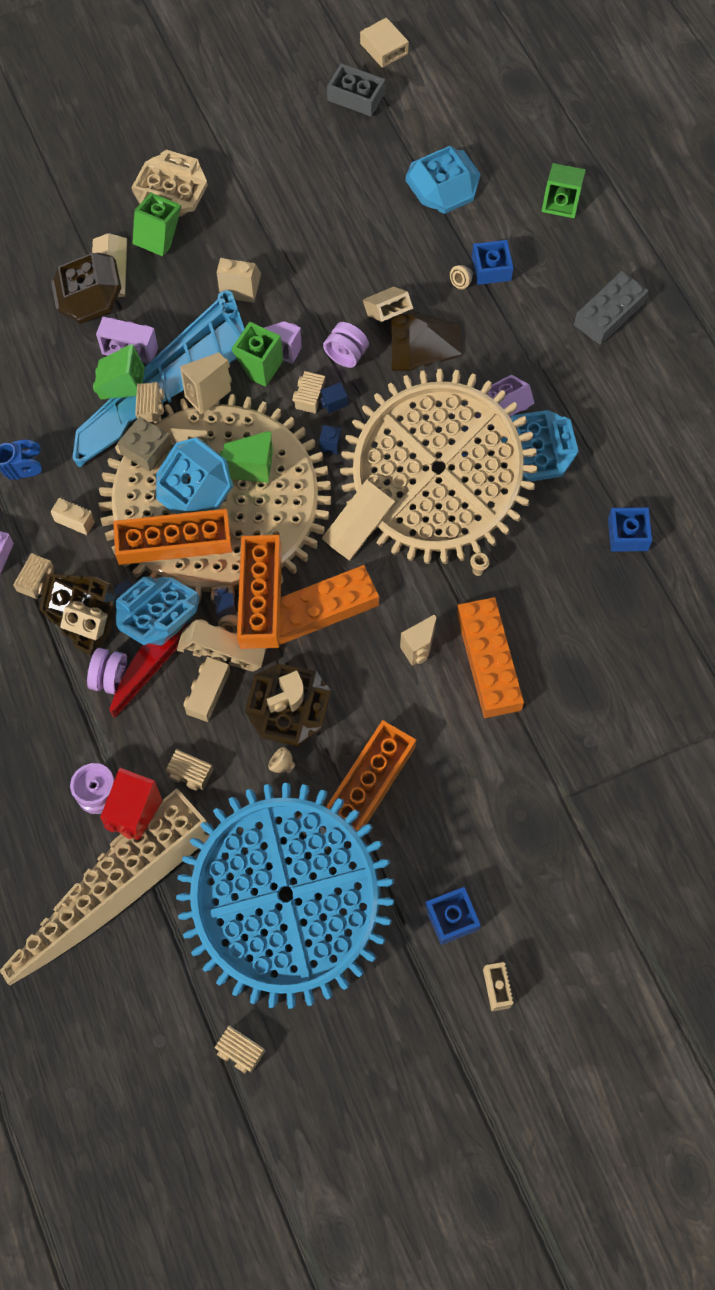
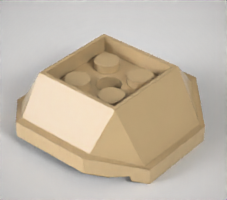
[132,150,208,217]

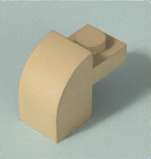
[267,671,304,712]

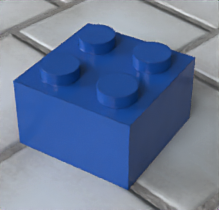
[472,240,513,285]
[608,508,652,552]
[425,887,481,945]

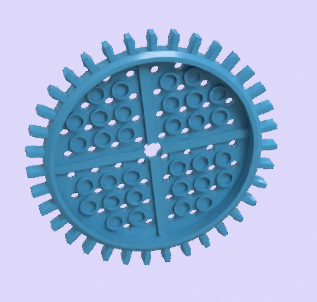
[176,783,395,1009]

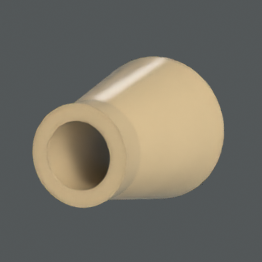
[470,553,489,576]

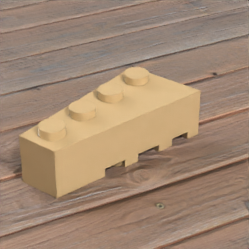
[177,619,266,672]

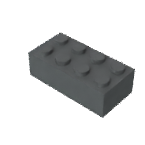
[574,271,648,346]

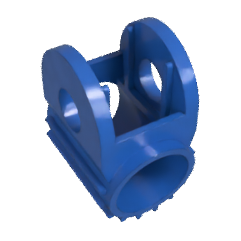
[0,440,42,480]

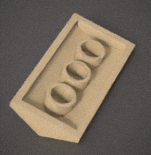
[92,233,127,297]
[322,479,395,561]

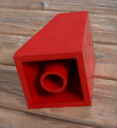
[100,768,163,840]

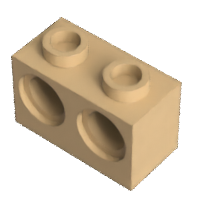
[60,601,108,640]

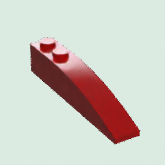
[109,625,188,718]

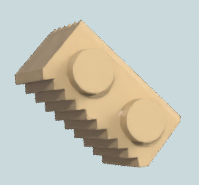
[293,371,326,413]
[135,382,165,422]
[51,498,95,535]
[14,553,54,599]
[166,749,214,791]
[483,962,514,1011]
[215,1026,265,1074]

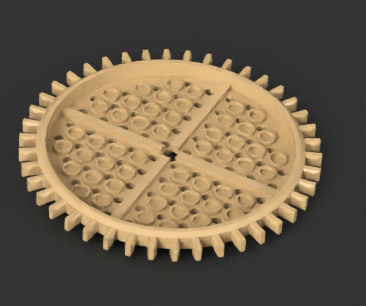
[99,394,331,604]

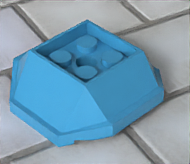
[405,146,480,214]
[501,410,578,481]
[156,437,233,514]
[116,577,199,646]

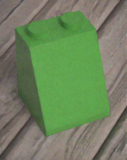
[542,163,586,218]
[132,192,181,256]
[231,322,283,387]
[93,344,145,399]
[220,431,274,483]

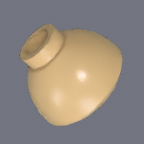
[450,265,473,290]
[218,612,238,633]
[268,747,295,773]

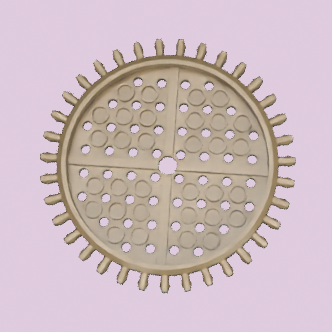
[340,369,537,564]

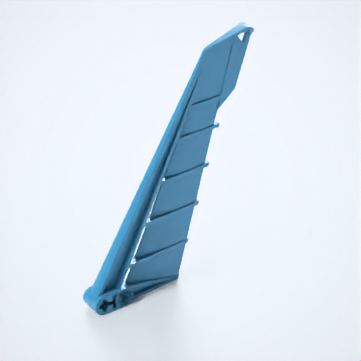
[73,290,245,467]

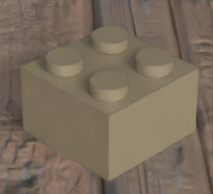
[117,416,172,471]

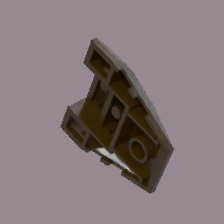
[391,310,462,371]
[39,574,117,656]

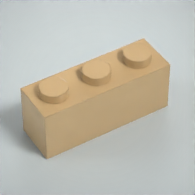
[184,657,230,722]

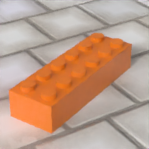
[113,509,232,565]
[237,535,282,649]
[279,565,379,645]
[457,597,524,718]
[326,720,416,843]

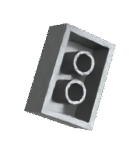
[327,63,385,117]

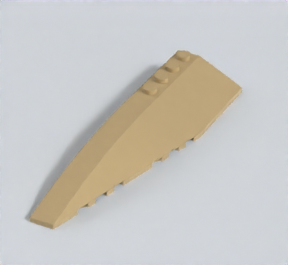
[0,789,210,985]

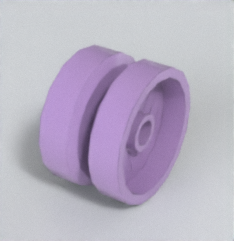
[323,322,369,368]
[87,648,127,695]
[70,763,115,814]

